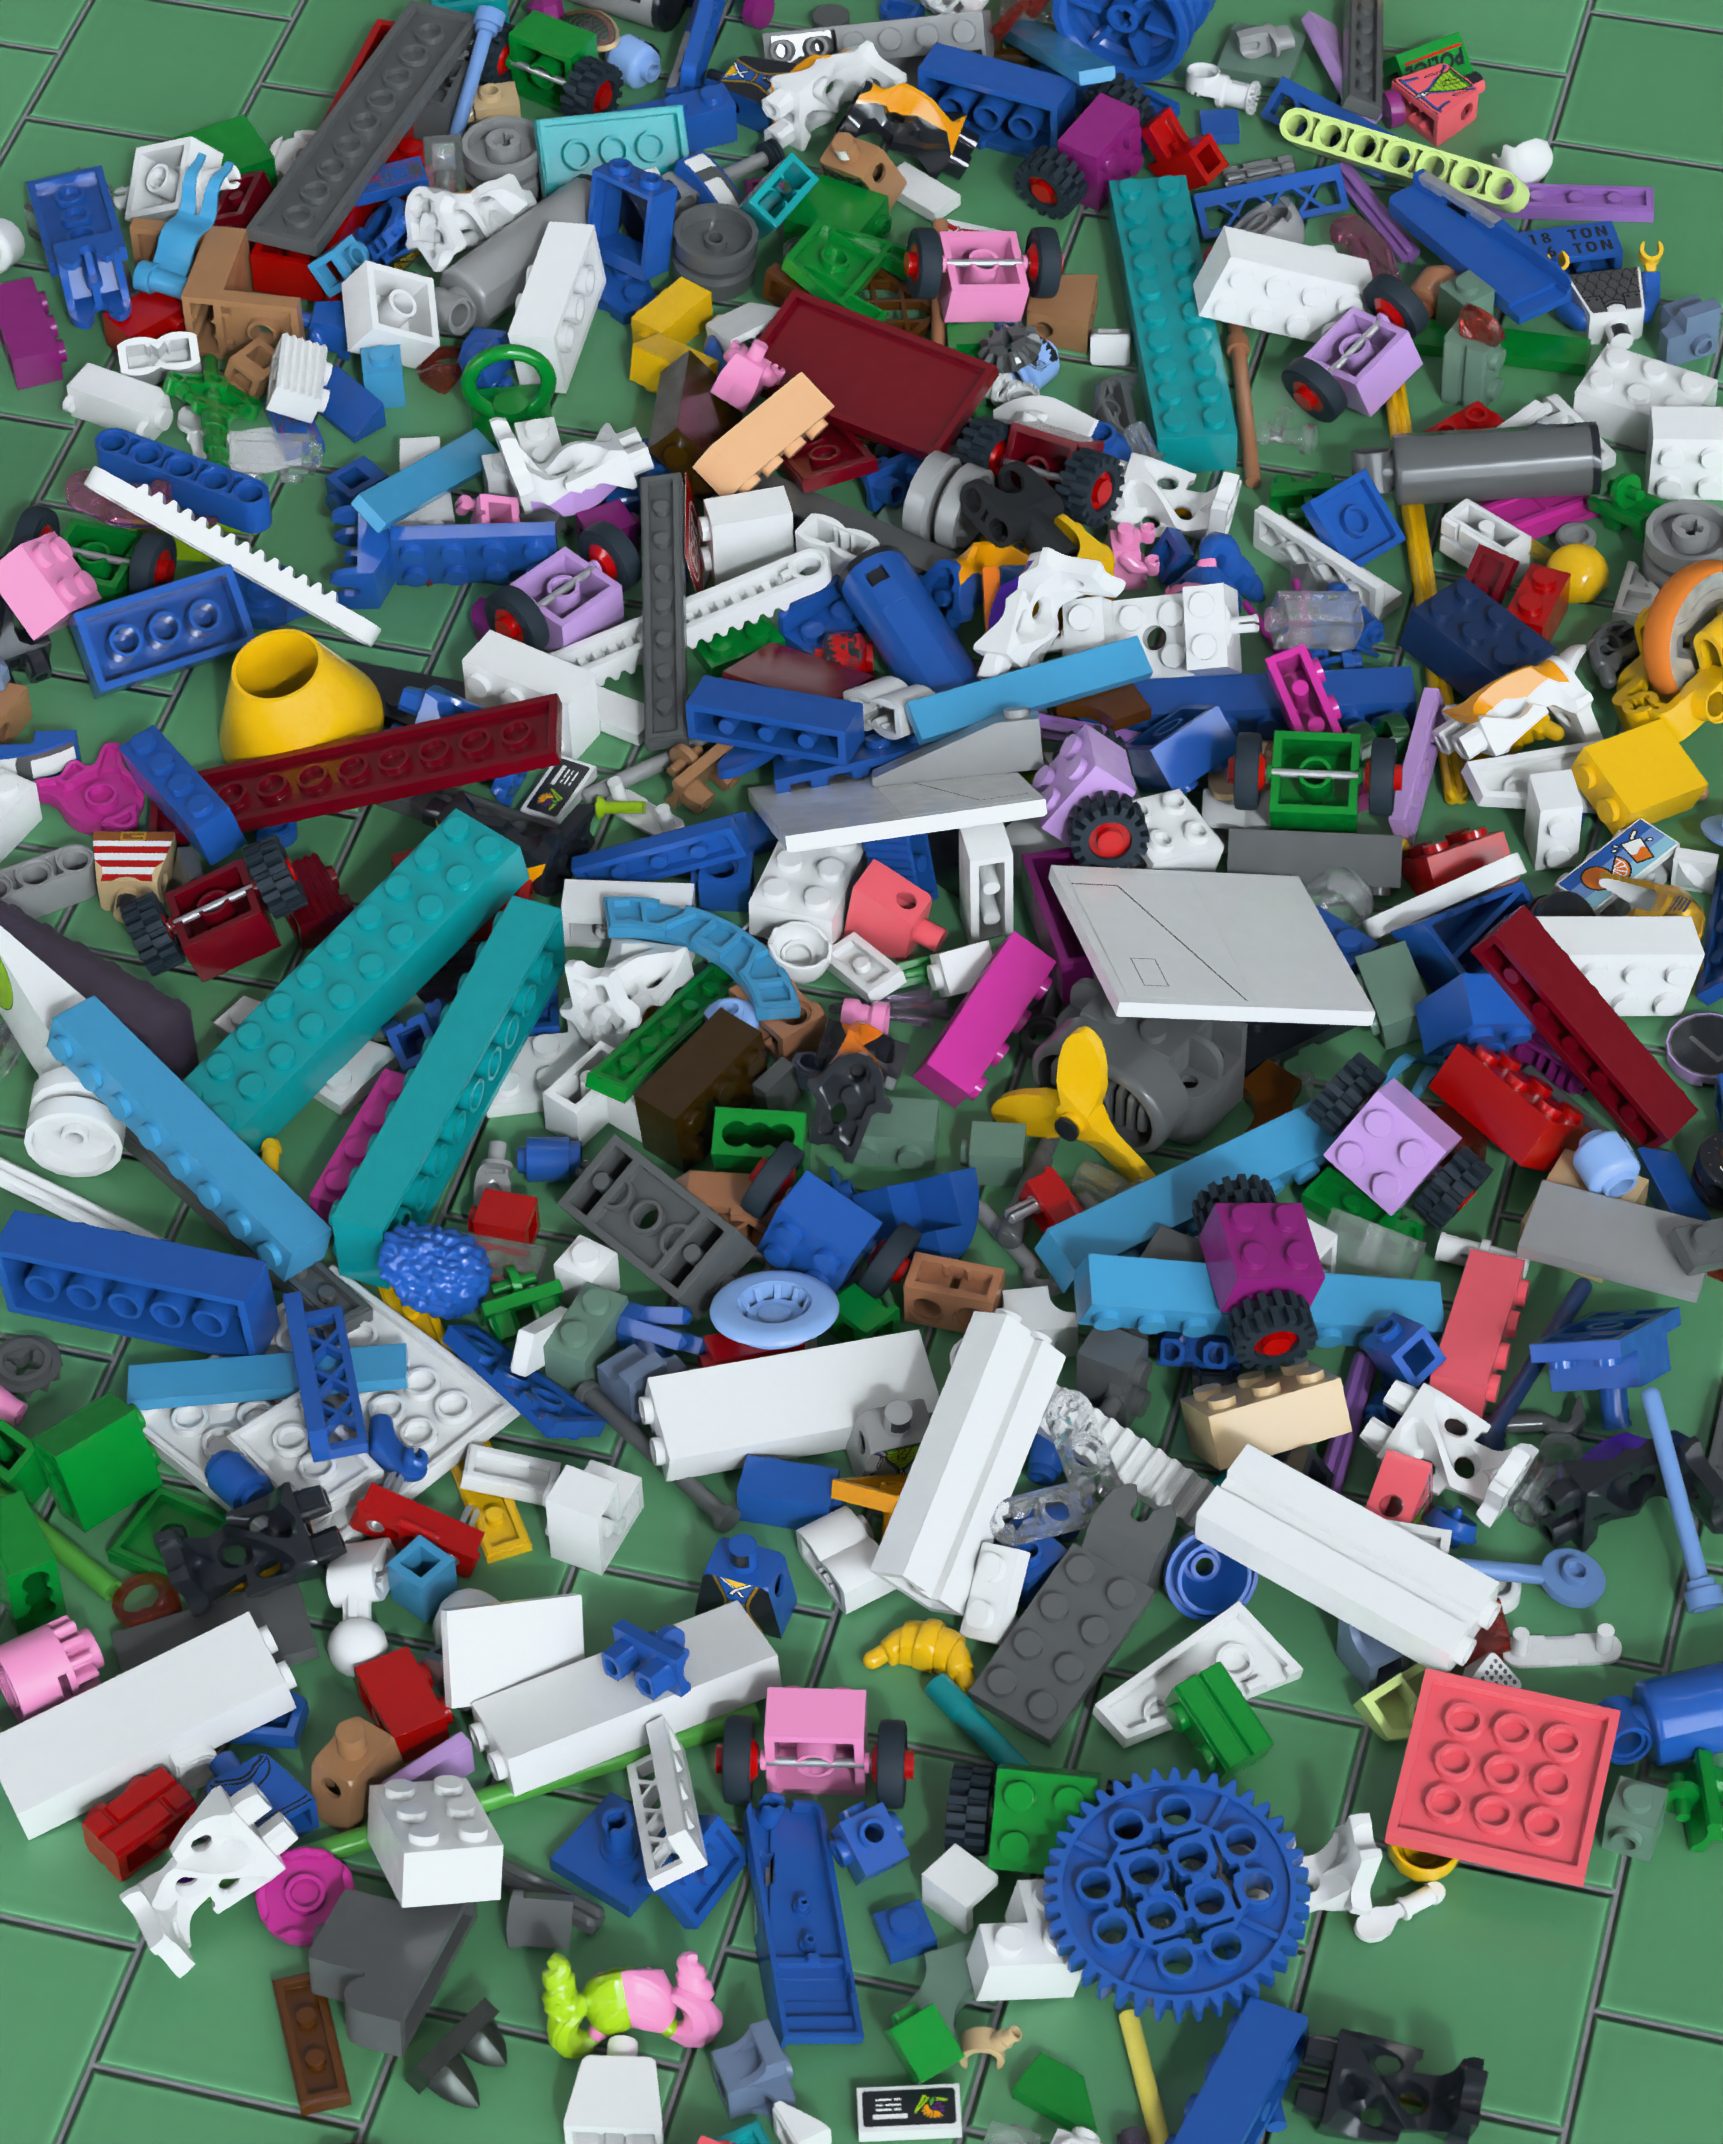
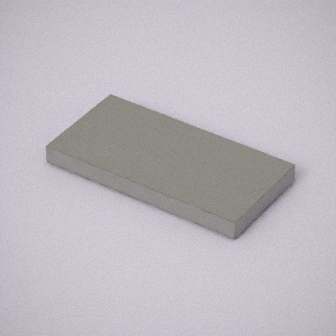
[1517,1180,1707,1303]

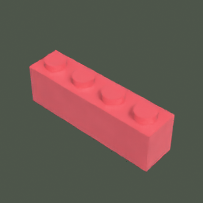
[1429,1249,1530,1419]

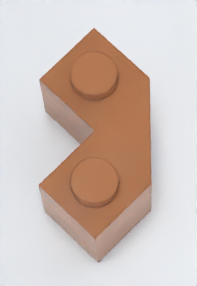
[654,1170,786,1245]

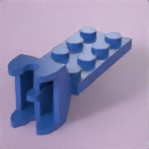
[26,165,132,329]
[330,505,558,609]

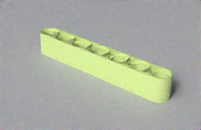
[1279,108,1530,213]

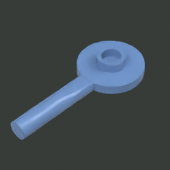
[1458,1548,1606,1608]

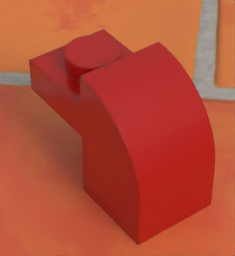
[1141,107,1229,190]

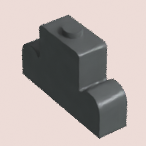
[308,1889,478,2057]

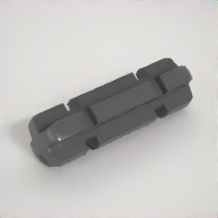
[1221,154,1296,188]

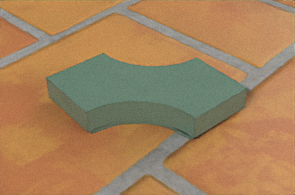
[892,1939,975,2042]

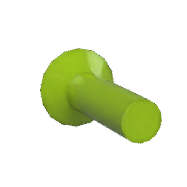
[594,795,646,820]

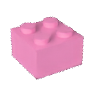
[0,531,103,640]

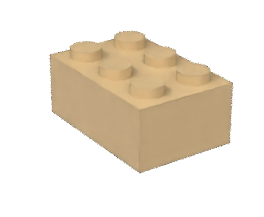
[1180,1358,1353,1471]

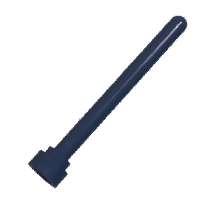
[1475,1278,1592,1451]

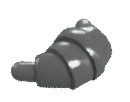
[1090,373,1152,454]
[1586,620,1641,689]

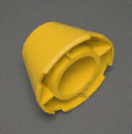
[219,629,384,764]

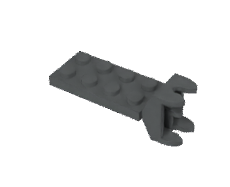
[968,1483,1176,1748]

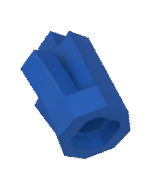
[616,1302,704,1358]

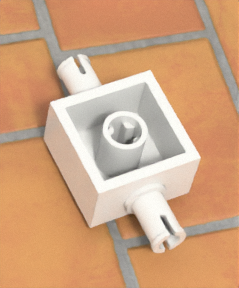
[113,136,241,223]

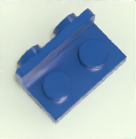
[778,574,865,656]
[634,1815,748,1929]

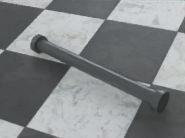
[574,1379,741,1533]

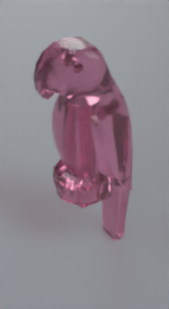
[1329,214,1402,281]
[65,469,219,529]

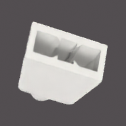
[563,2035,664,2144]

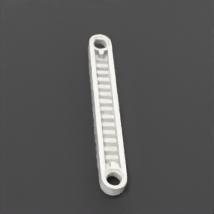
[83,466,382,648]
[549,549,832,686]
[950,1338,1215,1531]

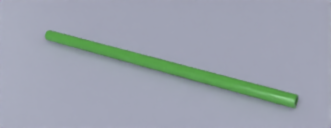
[203,1703,761,1903]

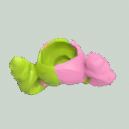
[541,1951,723,2059]

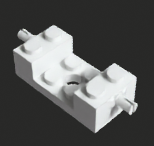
[1046,583,1259,679]

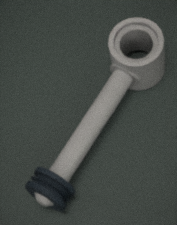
[661,138,785,222]

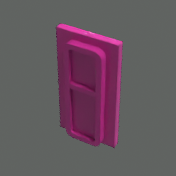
[1478,495,1601,541]

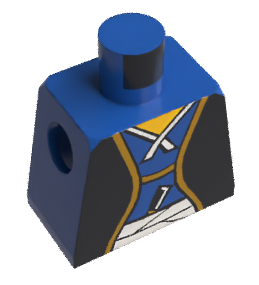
[704,56,798,135]
[695,1534,797,1639]

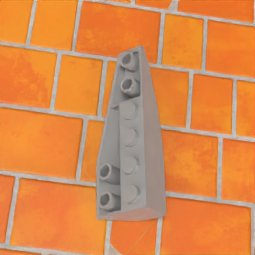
[762,9,994,89]

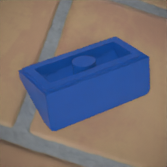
[317,366,386,443]
[1635,1147,1711,1221]

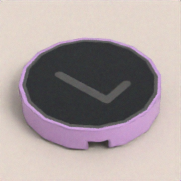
[1665,1013,1723,1088]

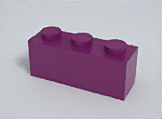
[0,277,68,390]

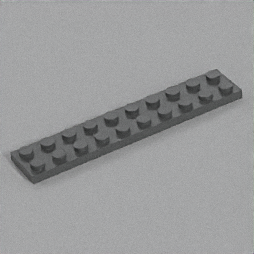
[246,0,476,257]

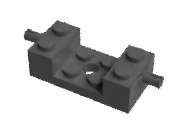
[557,1134,758,1320]
[1076,1225,1206,1428]

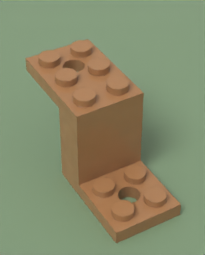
[129,217,305,360]

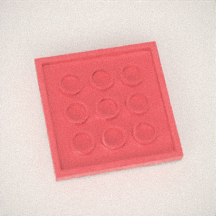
[1385,1668,1621,1887]

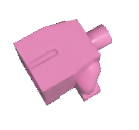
[710,339,786,413]
[455,494,520,524]
[1104,522,1160,590]

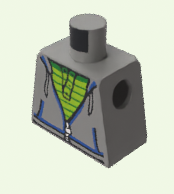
[846,1399,930,1477]

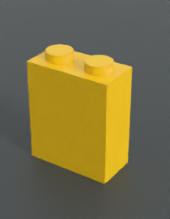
[1570,719,1709,836]

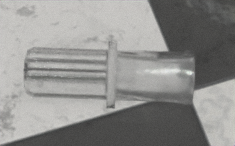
[1123,421,1177,490]

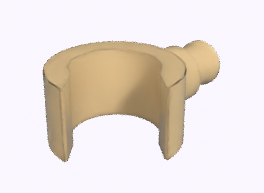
[959,2025,1022,2070]

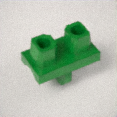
[1587,472,1668,543]
[1269,473,1343,530]
[477,1263,564,1344]
[1662,1749,1723,1853]

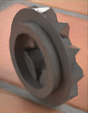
[978,321,1042,373]
[0,1335,63,1399]

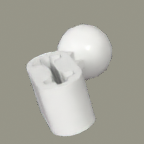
[326,1537,396,1677]

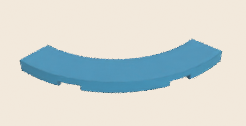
[603,896,801,1021]

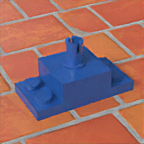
[1529,1307,1681,1430]

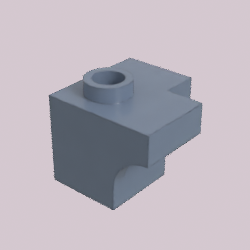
[1657,294,1722,366]
[597,1343,687,1426]
[1336,1618,1410,1694]
[711,2019,796,2122]

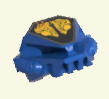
[353,196,423,271]

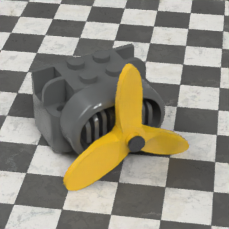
[991,972,1248,1186]

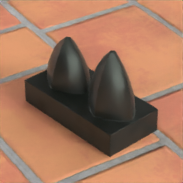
[405,1998,507,2108]

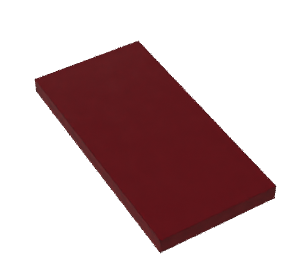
[758,288,999,460]

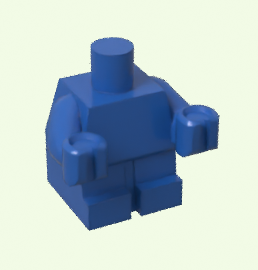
[302,301,351,361]
[458,327,515,389]
[381,998,446,1071]

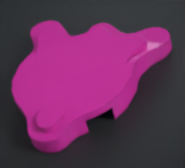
[34,742,145,835]

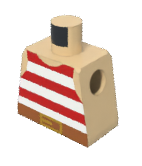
[93,831,177,924]

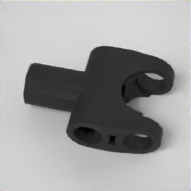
[960,461,1079,557]

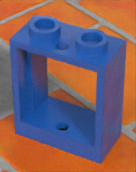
[587,158,678,282]

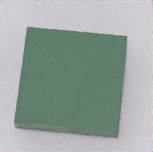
[1217,22,1307,88]

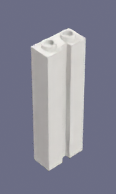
[870,1308,1066,1616]
[638,1329,939,1482]
[1195,1443,1501,1673]
[468,1600,782,1796]
[0,1611,297,1840]

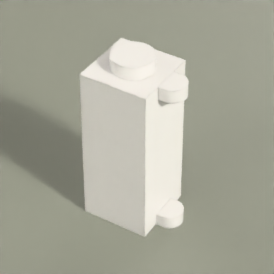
[62,363,173,441]

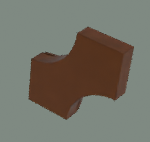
[1049,683,1151,731]
[1243,1059,1302,1133]

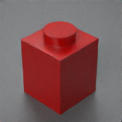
[468,1188,540,1261]

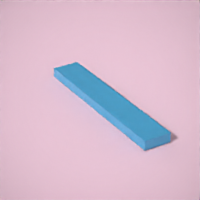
[997,18,1115,86]
[351,428,499,533]
[904,636,1153,746]
[127,1343,408,1410]

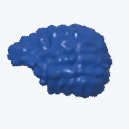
[377,1219,492,1320]

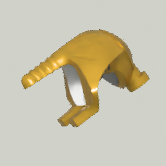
[1598,872,1706,973]

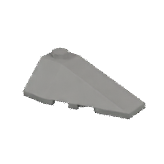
[872,705,1044,787]

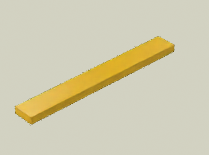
[377,1286,532,1564]

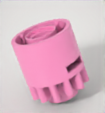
[0,1614,104,1723]

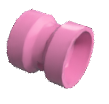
[840,998,890,1036]

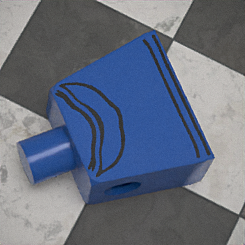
[205,1751,320,1838]

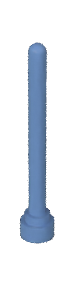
[438,5,506,180]
[1641,1387,1723,1614]

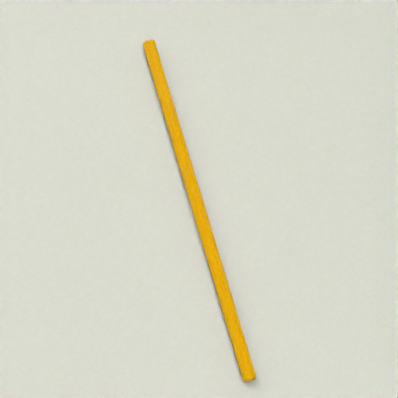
[1385,383,1468,806]

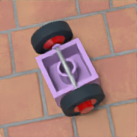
[1281,273,1429,423]
[484,521,642,653]

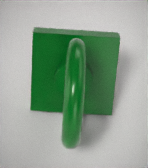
[461,344,557,452]

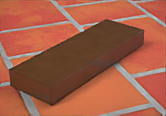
[272,1972,352,2116]

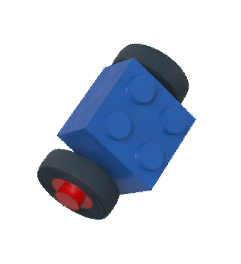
[740,1140,922,1299]

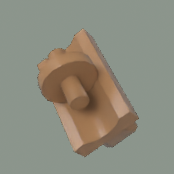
[665,743,741,816]

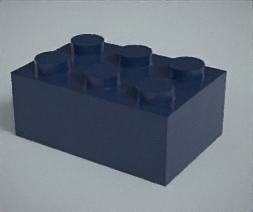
[1399,576,1558,699]

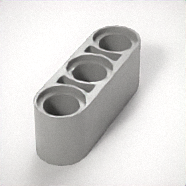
[0,844,98,929]

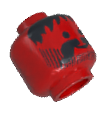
[814,632,874,675]

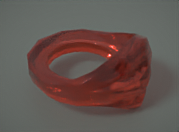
[1459,303,1506,347]
[417,346,462,394]
[112,1572,182,1628]

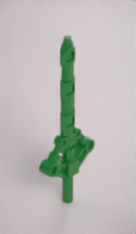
[162,354,263,469]

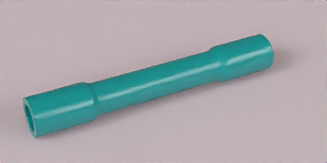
[925,1673,1031,1766]

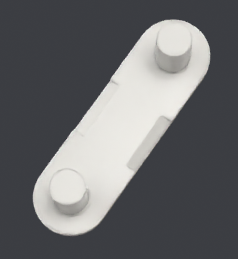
[606,776,685,836]
[1501,1623,1622,1668]

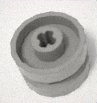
[461,115,543,201]
[902,451,995,554]
[1641,499,1723,589]

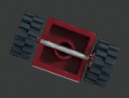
[953,416,1125,528]
[120,834,308,982]

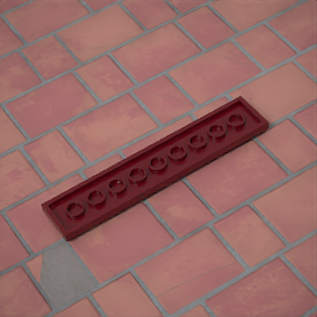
[148,693,562,847]

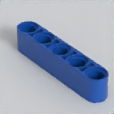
[95,428,272,534]

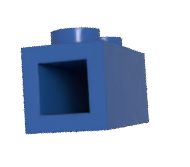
[736,1454,847,1530]

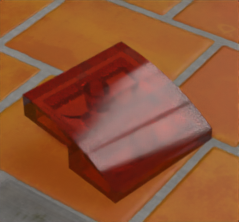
[990,0,1050,41]

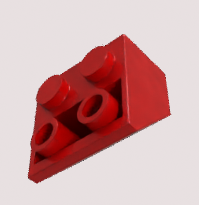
[1401,826,1519,896]

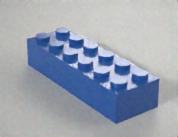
[0,1210,281,1357]

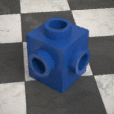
[829,1801,910,1886]

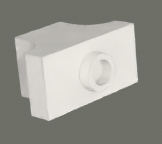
[1002,1286,1078,1357]

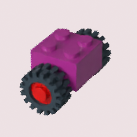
[1013,72,1154,220]
[1192,1174,1325,1371]

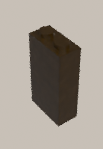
[648,350,743,502]

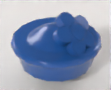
[1422,1505,1477,1549]

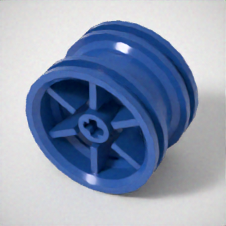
[1053,0,1216,83]

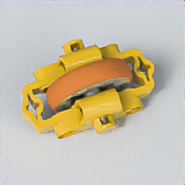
[1612,559,1723,742]

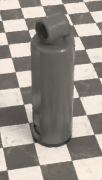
[1351,422,1602,505]

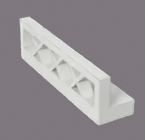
[1253,505,1403,621]
[626,1716,708,1891]

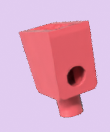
[843,859,948,961]

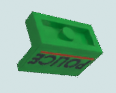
[1383,31,1474,77]

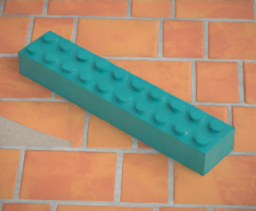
[1108,175,1238,473]
[182,808,530,1155]
[328,895,566,1290]

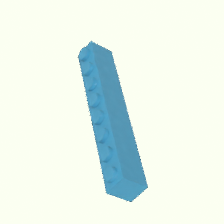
[47,995,332,1282]
[1034,1099,1354,1294]
[1073,1253,1445,1351]

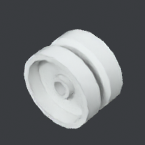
[24,1066,126,1178]

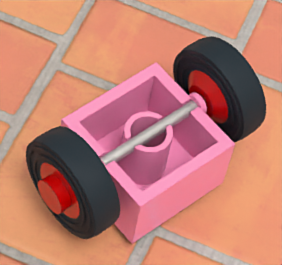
[904,227,1063,323]
[715,1686,915,1809]

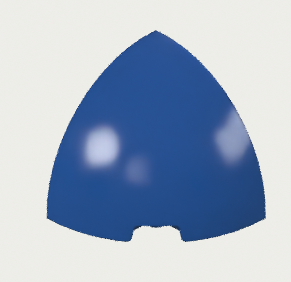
[852,1167,979,1260]

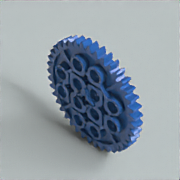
[1043,1767,1311,2023]

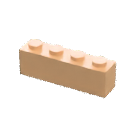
[693,372,835,496]

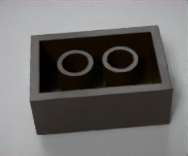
[634,1007,768,1174]

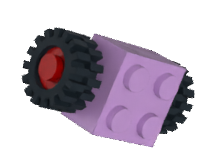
[1032,724,1149,868]
[1306,1052,1493,1231]

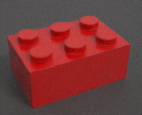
[1428,1043,1593,1172]

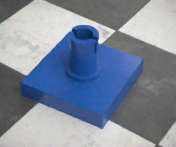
[1301,469,1406,567]
[550,1792,667,1918]

